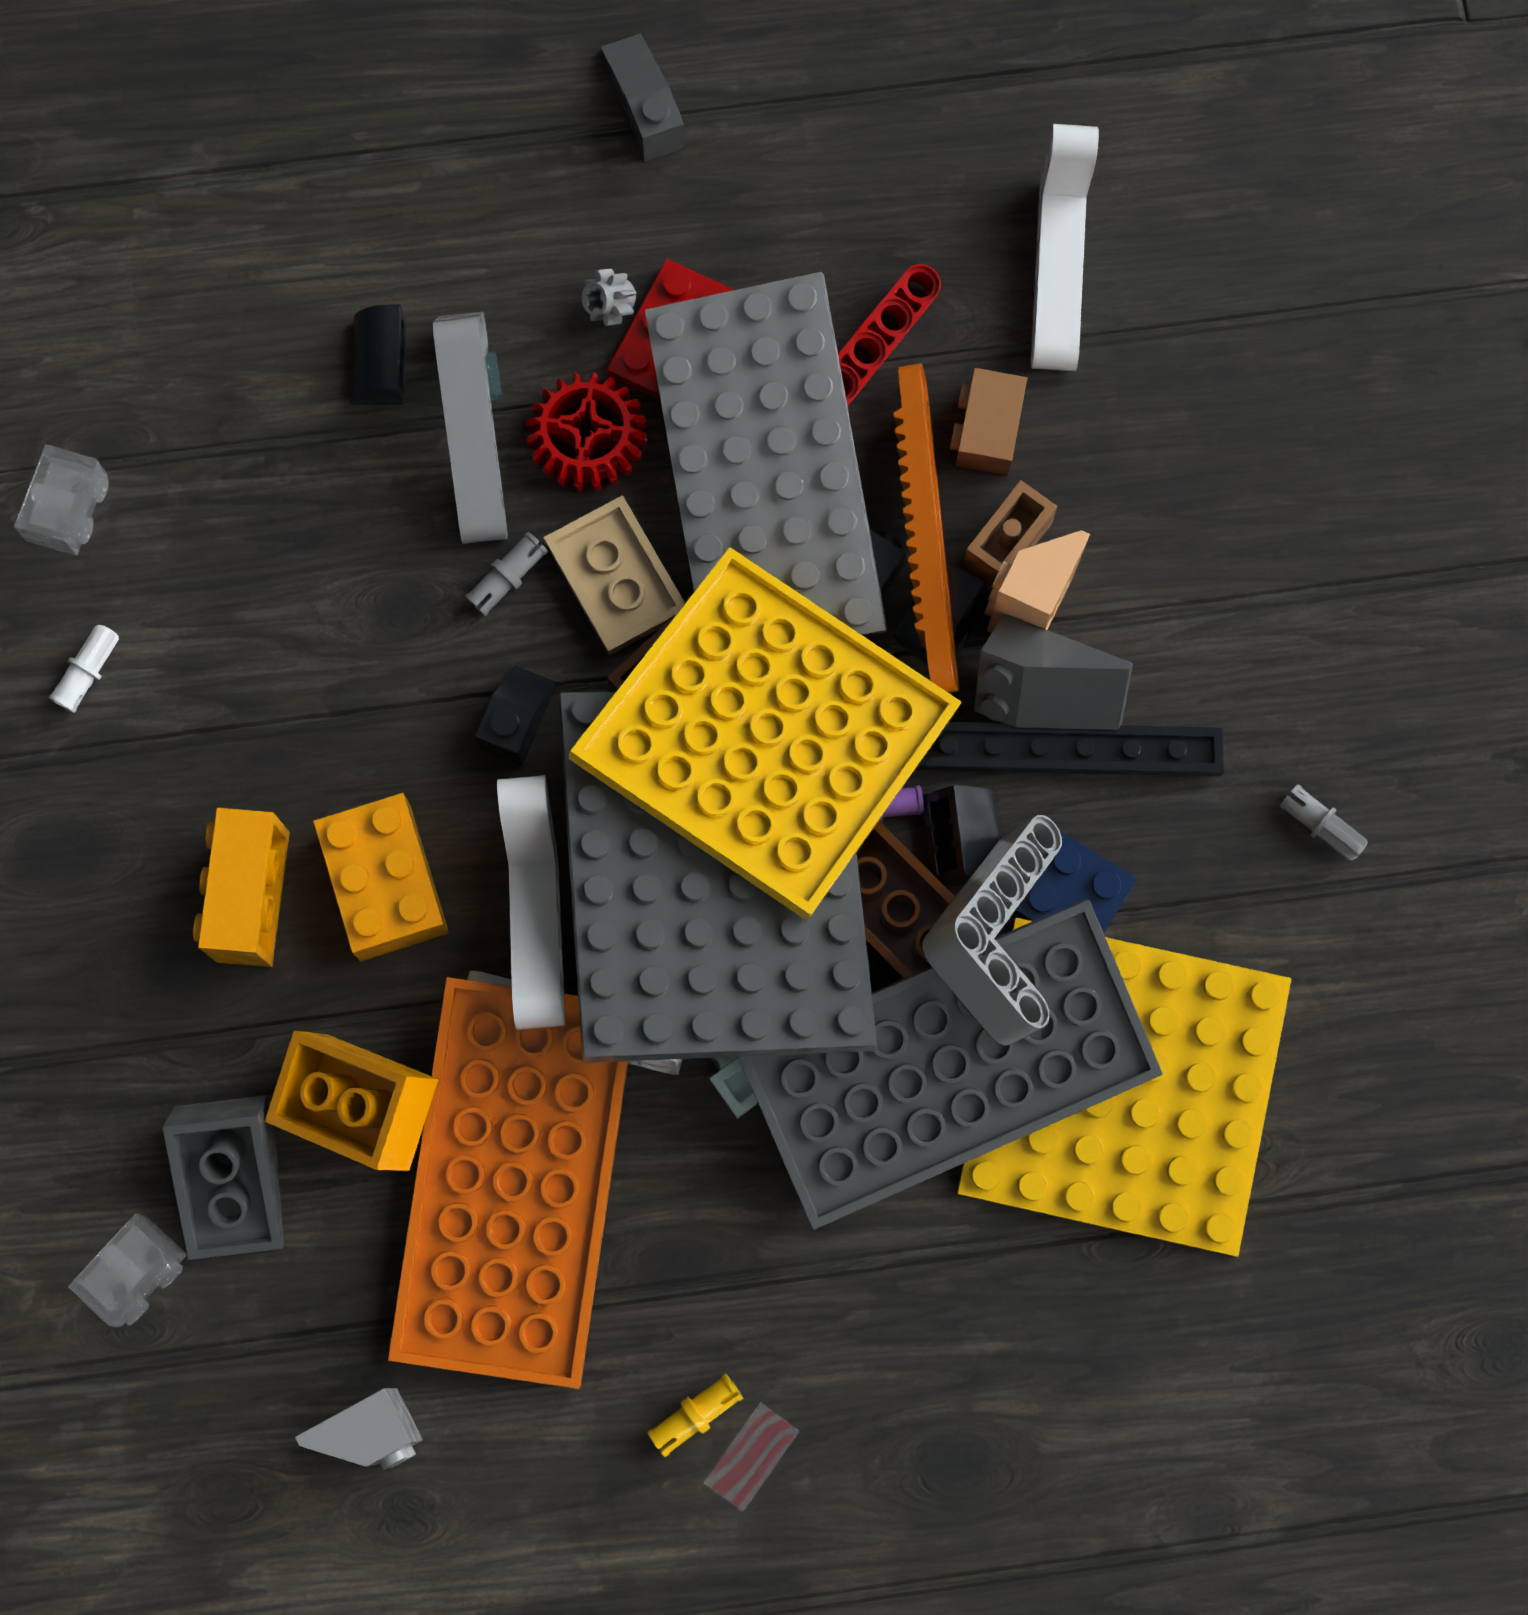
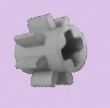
[582,269,636,326]

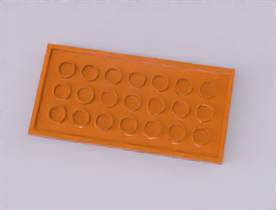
[388,977,628,1389]

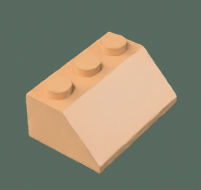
[984,530,1090,633]

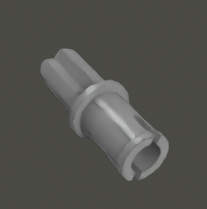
[1280,784,1368,861]

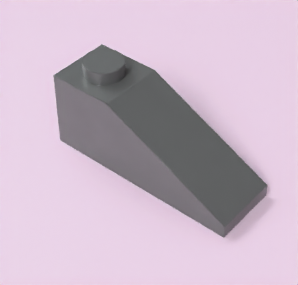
[601,33,685,162]

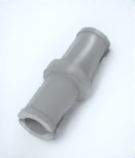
[465,532,548,616]

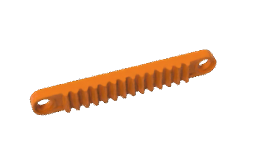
[893,363,959,693]

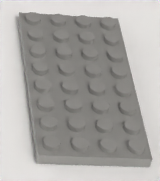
[645,271,888,636]

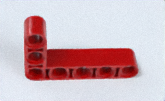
[838,264,941,407]

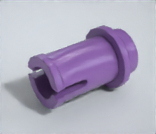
[879,785,923,822]

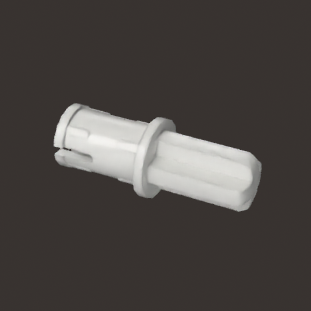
[49,625,119,713]

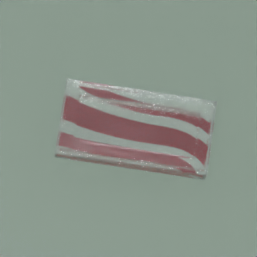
[704,1402,799,1512]

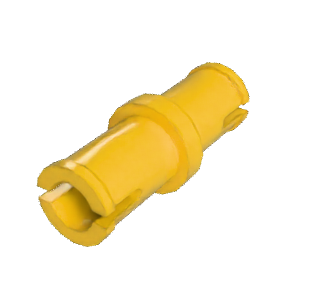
[647,1373,744,1457]

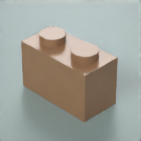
[950,368,1028,476]
[963,480,1058,588]

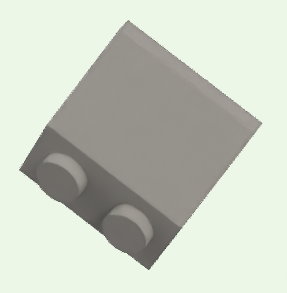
[295,1388,423,1470]

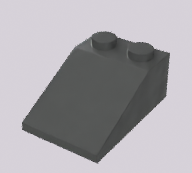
[974,613,1133,730]
[162,1095,284,1260]

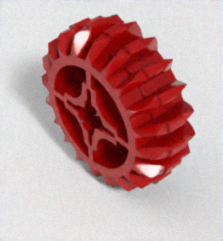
[526,371,647,493]

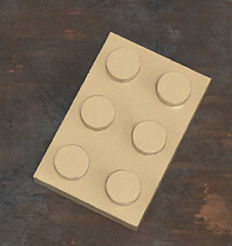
[543,495,685,656]

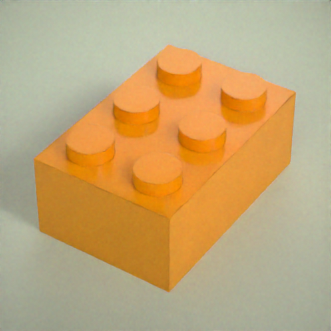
[313,793,449,962]
[193,808,290,967]
[265,1031,439,1171]

